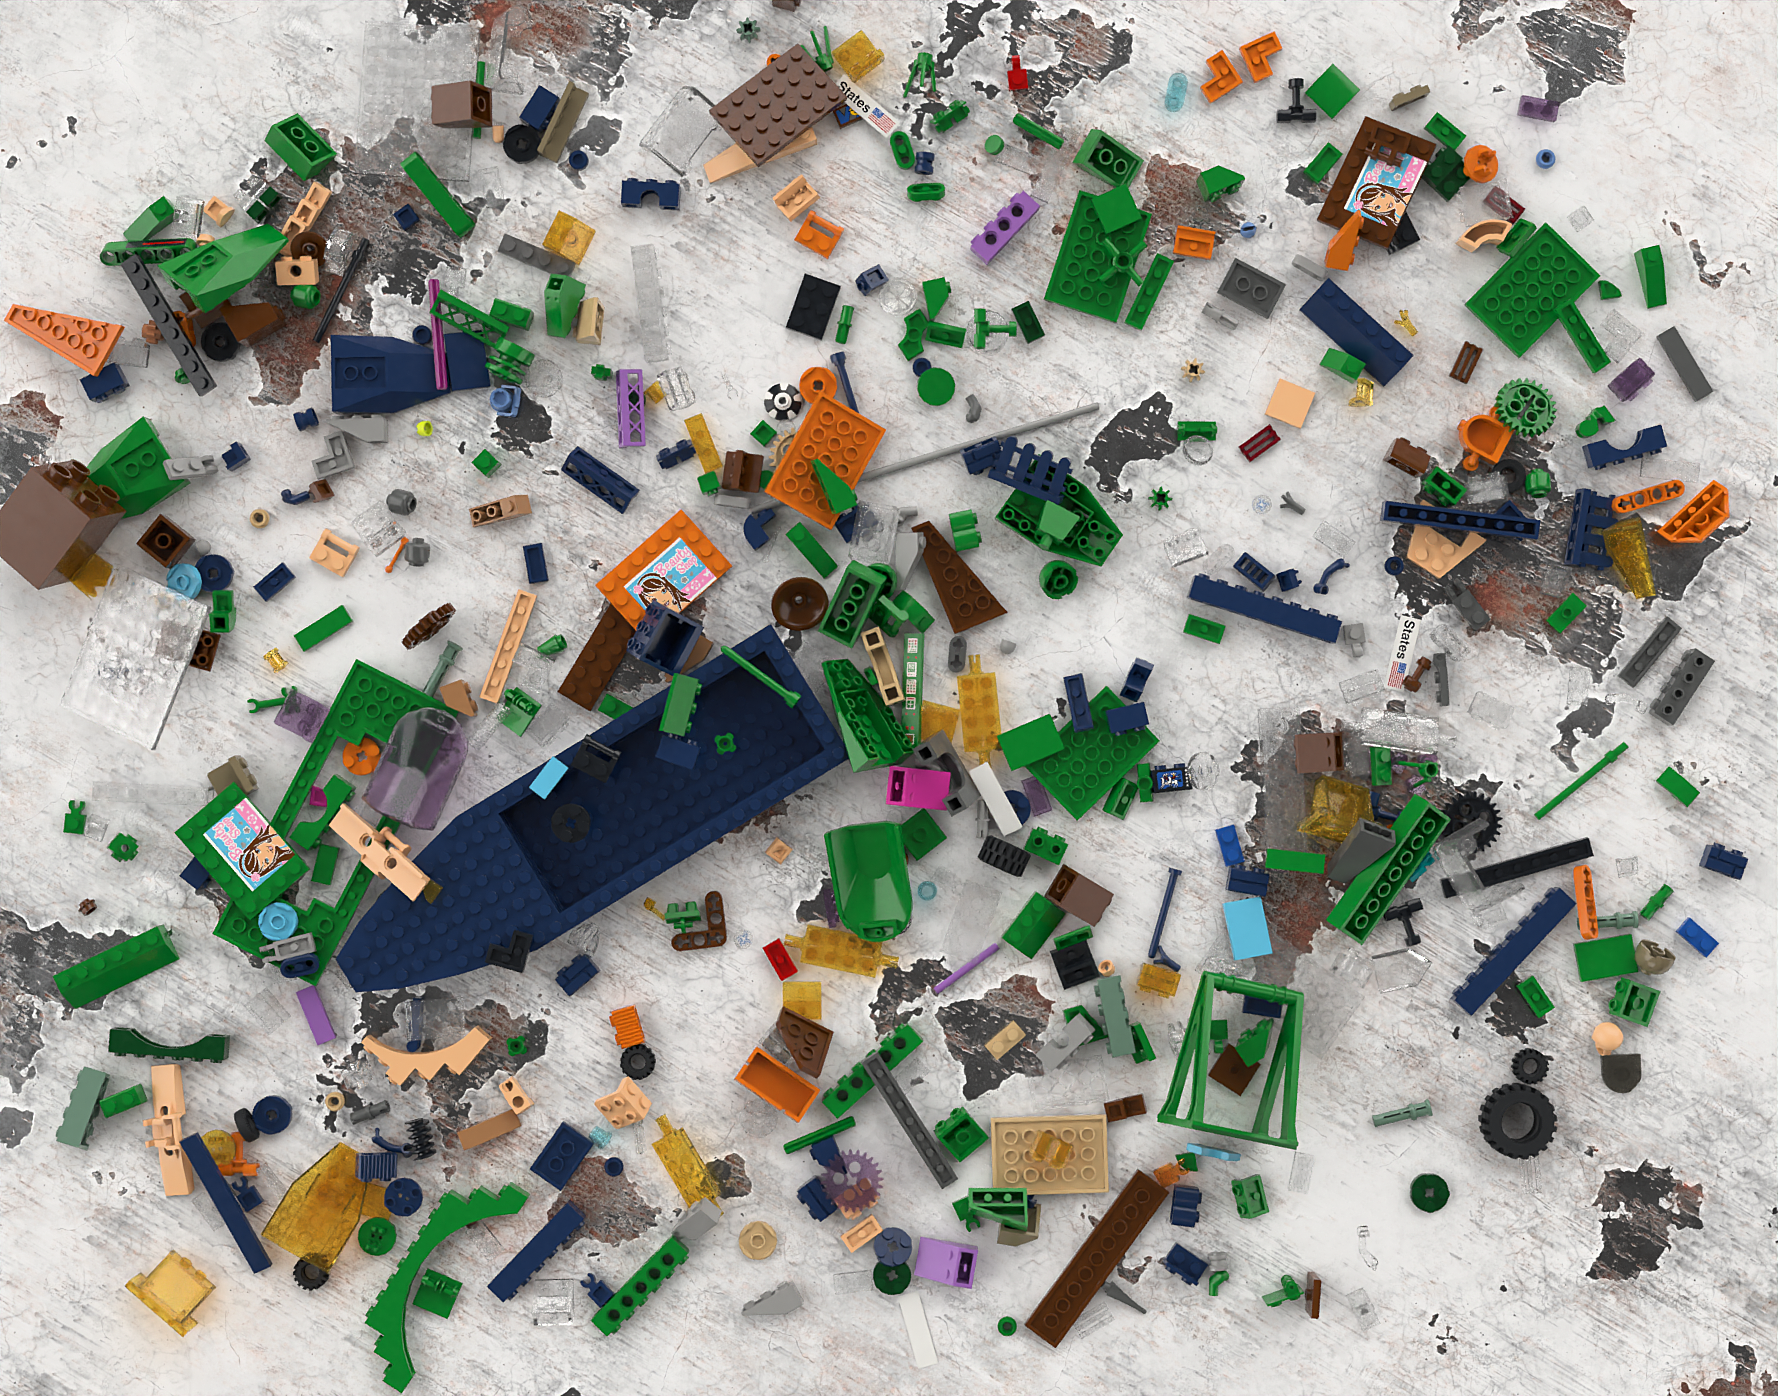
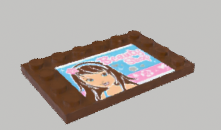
[1317,116,1437,250]

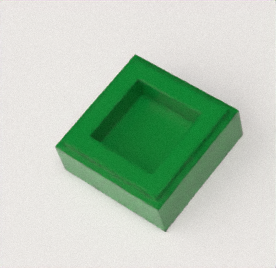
[750,420,777,447]

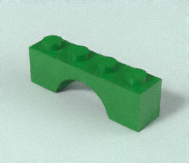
[289,774,356,851]

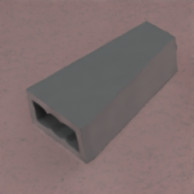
[1327,818,1396,884]

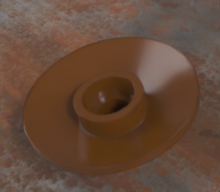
[290,231,329,267]

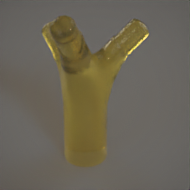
[1394,310,1418,336]

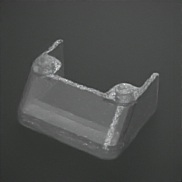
[1433,818,1525,910]

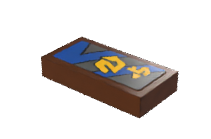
[832,104,863,129]

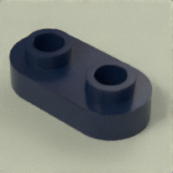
[280,953,320,978]

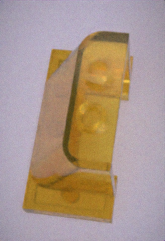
[1296,775,1382,843]
[125,1250,216,1337]

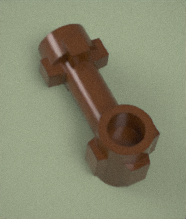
[1402,656,1432,693]

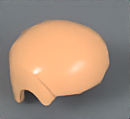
[1591,1022,1623,1051]

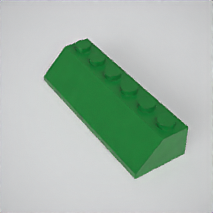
[53,924,180,1009]

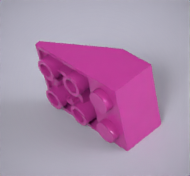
[886,766,951,811]

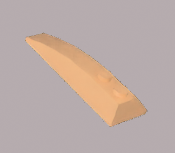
[703,127,817,183]

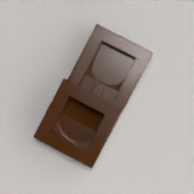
[1104,1093,1147,1122]

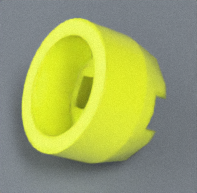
[416,421,433,436]

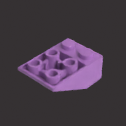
[914,1237,978,1289]

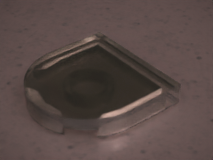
[1600,1053,1641,1093]

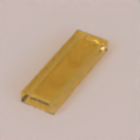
[684,413,723,474]

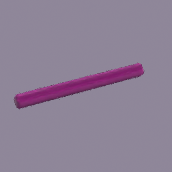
[428,279,448,390]

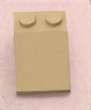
[573,297,605,345]

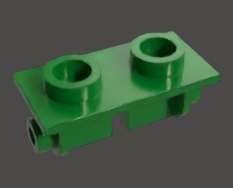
[930,100,970,133]
[1178,421,1217,441]

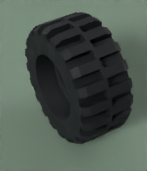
[1478,1083,1558,1160]

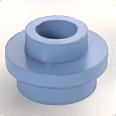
[1536,149,1555,169]

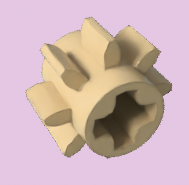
[1181,358,1205,383]

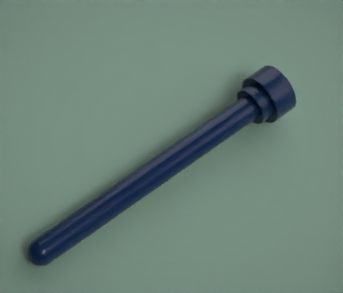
[830,351,859,413]

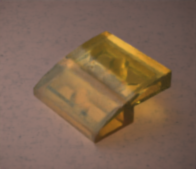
[783,981,822,1019]

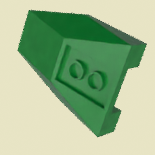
[157,224,289,313]
[87,416,191,520]
[995,454,1123,567]
[821,658,914,773]

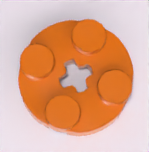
[799,367,837,404]
[342,737,382,776]

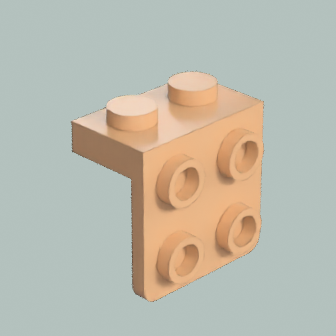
[594,1076,652,1129]

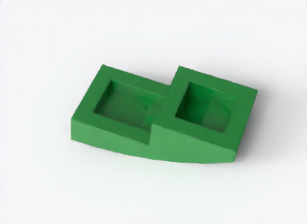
[1656,767,1700,808]

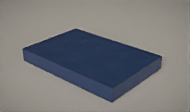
[443,330,491,392]
[530,1121,594,1191]

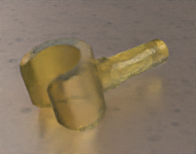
[644,897,665,921]

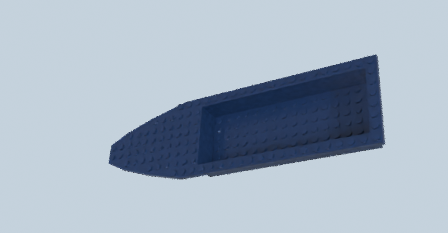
[335,624,849,993]

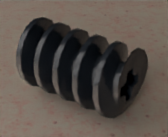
[405,1118,437,1161]

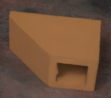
[439,679,478,717]

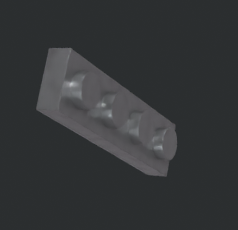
[497,233,576,277]

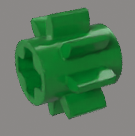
[1148,487,1173,511]

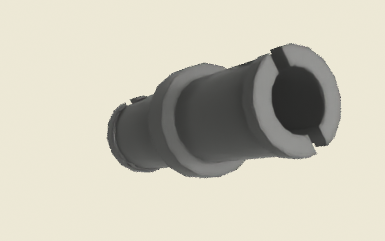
[350,1100,390,1125]

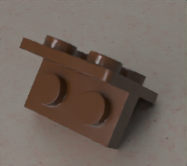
[721,450,764,493]

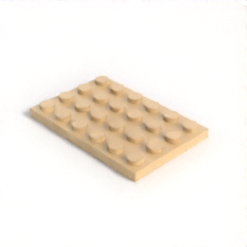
[990,1114,1109,1195]

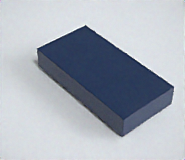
[523,543,549,584]
[1242,995,1283,1019]

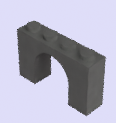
[913,729,981,817]

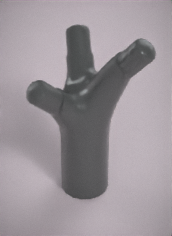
[1280,492,1306,515]

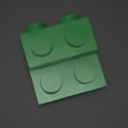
[1608,977,1661,1027]
[934,1106,989,1162]

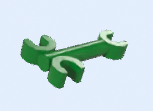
[247,686,300,714]

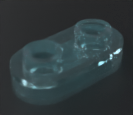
[1164,73,1188,112]

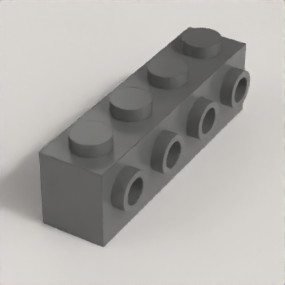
[1649,648,1715,726]

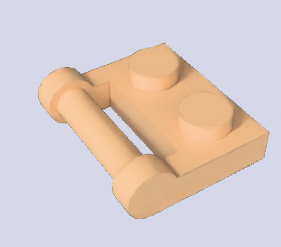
[309,528,360,577]

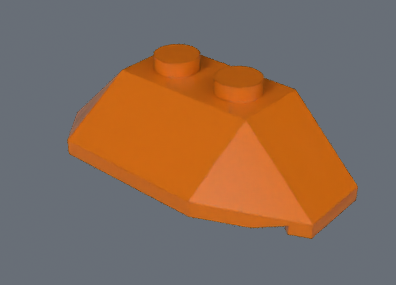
[1657,480,1730,543]

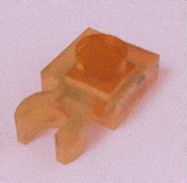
[1153,1159,1190,1188]

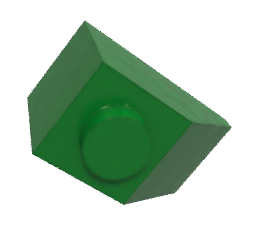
[922,277,951,321]
[1319,348,1366,384]

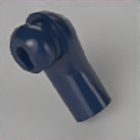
[281,489,311,505]

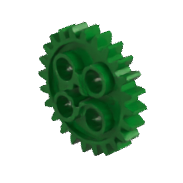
[1494,378,1557,438]

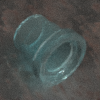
[918,881,937,900]
[588,1126,612,1149]

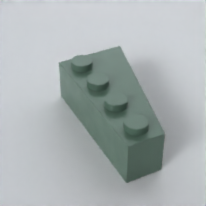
[1094,975,1136,1058]
[56,1066,110,1151]

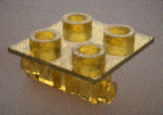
[920,700,960,743]

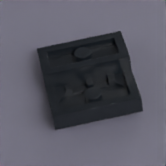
[1050,940,1100,990]

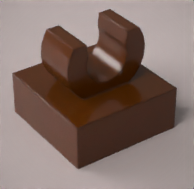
[308,479,335,503]

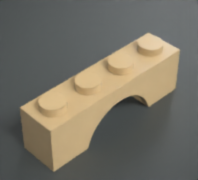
[861,627,906,707]

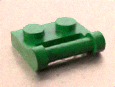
[869,595,909,638]

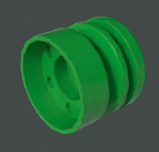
[485,337,535,385]

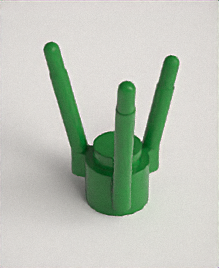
[801,26,834,72]
[903,52,936,98]

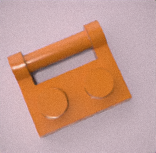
[794,210,844,259]

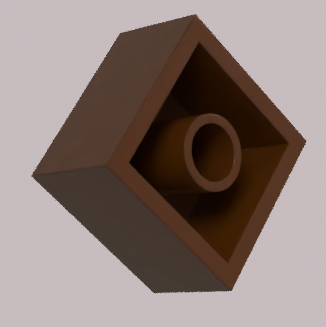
[136,514,196,569]

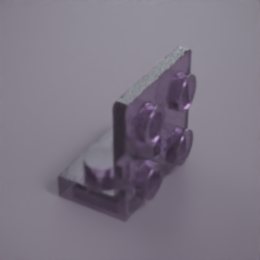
[274,689,330,743]

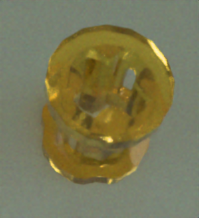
[263,648,288,673]

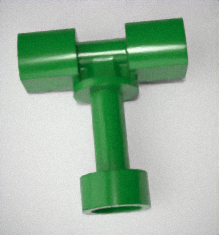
[974,308,1017,349]
[1137,763,1153,803]

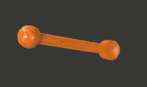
[385,537,409,573]

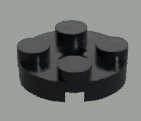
[503,124,541,164]
[201,323,241,362]
[551,804,591,843]

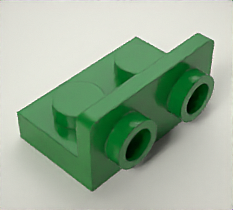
[1129,1021,1157,1064]
[1231,1174,1269,1219]

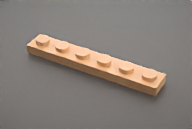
[479,589,537,704]

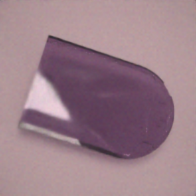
[361,708,468,831]

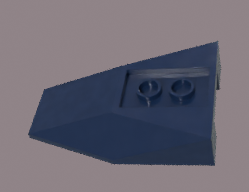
[330,335,451,415]

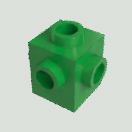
[106,832,139,862]

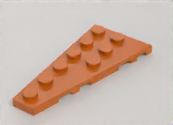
[4,304,125,377]

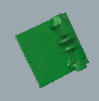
[496,687,542,737]
[412,1268,463,1319]
[1261,1275,1304,1307]

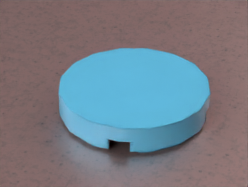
[166,563,202,602]
[258,902,298,941]

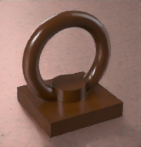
[179,292,233,329]

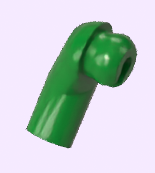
[1209,1270,1229,1296]

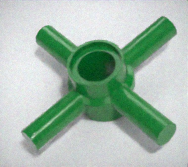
[1099,238,1147,287]

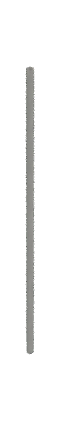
[750,402,1099,514]

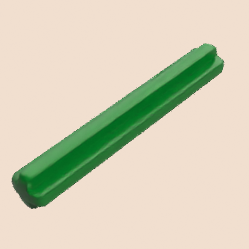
[783,1116,856,1154]

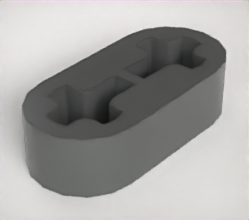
[948,636,967,673]

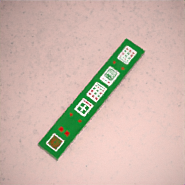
[901,633,924,748]

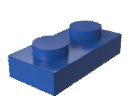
[1215,824,1245,867]
[1675,917,1719,958]

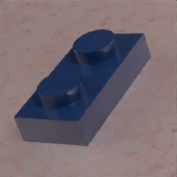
[253,562,296,602]

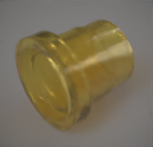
[643,380,667,404]

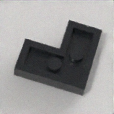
[485,929,534,973]

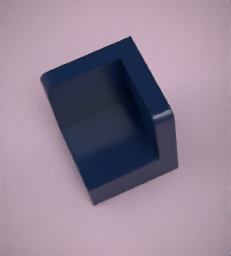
[222,441,251,472]

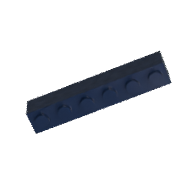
[487,1200,586,1303]

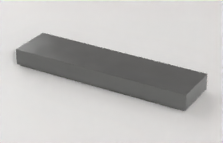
[1656,326,1714,402]
[1617,616,1682,688]

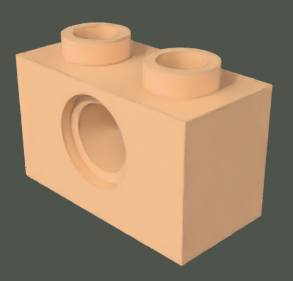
[275,256,319,285]

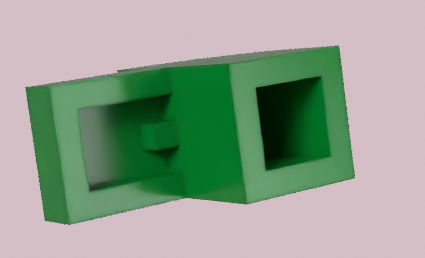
[209,590,236,633]
[892,590,935,633]

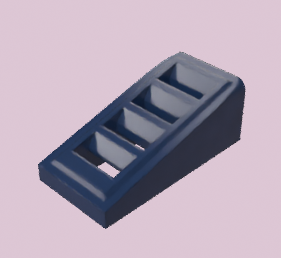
[1233,552,1276,592]

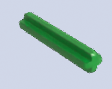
[1013,114,1064,149]

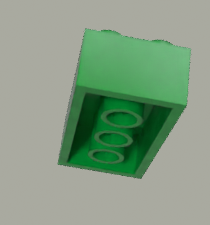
[818,560,887,649]

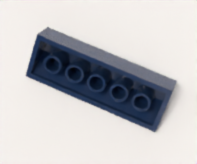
[1299,278,1414,387]

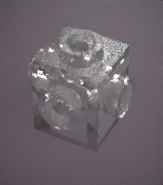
[341,1060,374,1089]

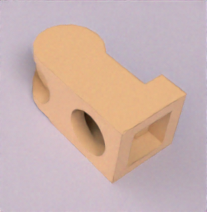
[499,1076,534,1115]

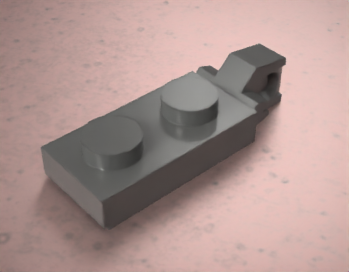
[1432,653,1450,707]

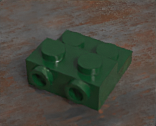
[1422,146,1470,202]

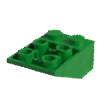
[544,274,586,338]

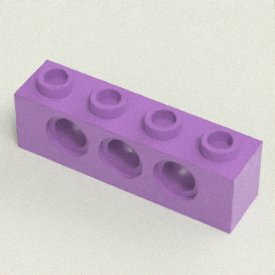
[970,190,1040,265]

